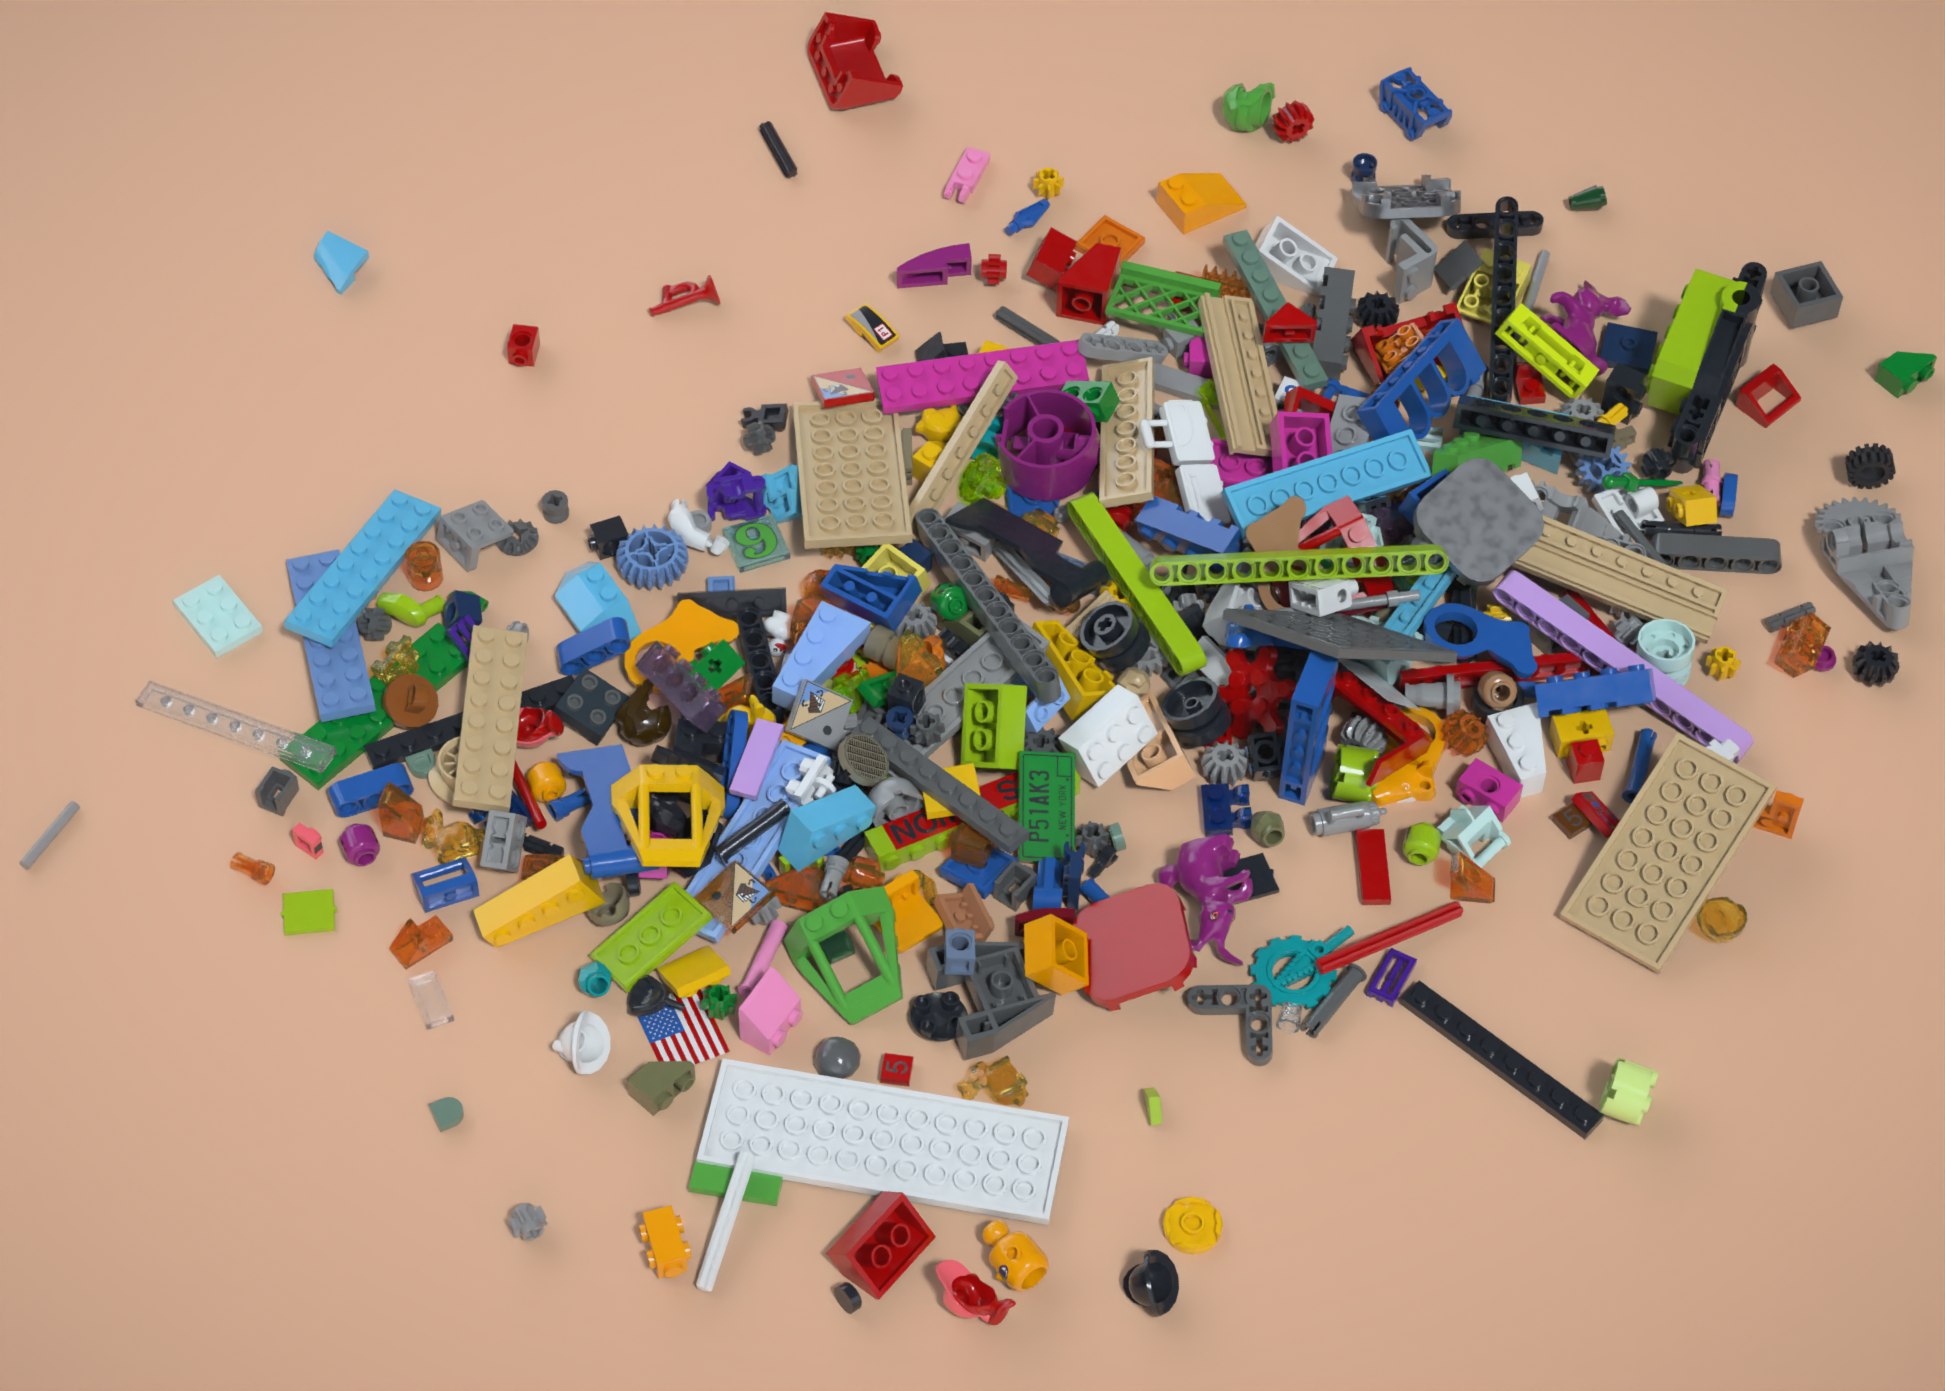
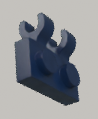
[1062,841,1085,910]

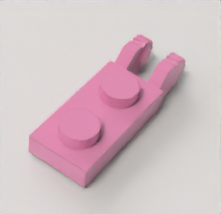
[944,147,991,203]

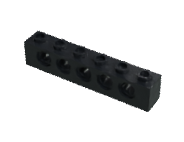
[1453,394,1616,459]

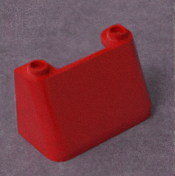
[807,12,903,110]
[1351,302,1464,389]

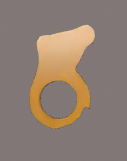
[625,599,740,694]

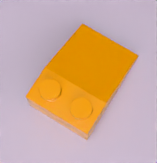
[1157,173,1247,235]

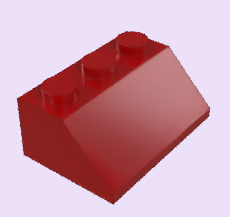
[826,1191,936,1300]

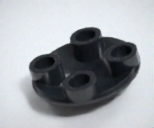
[910,991,968,1041]

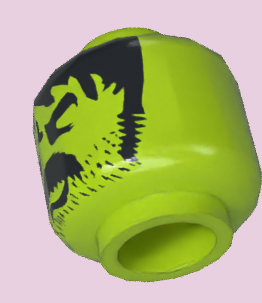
[1403,822,1441,865]

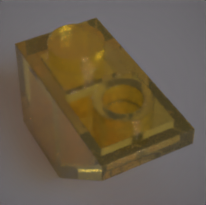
[896,629,944,688]

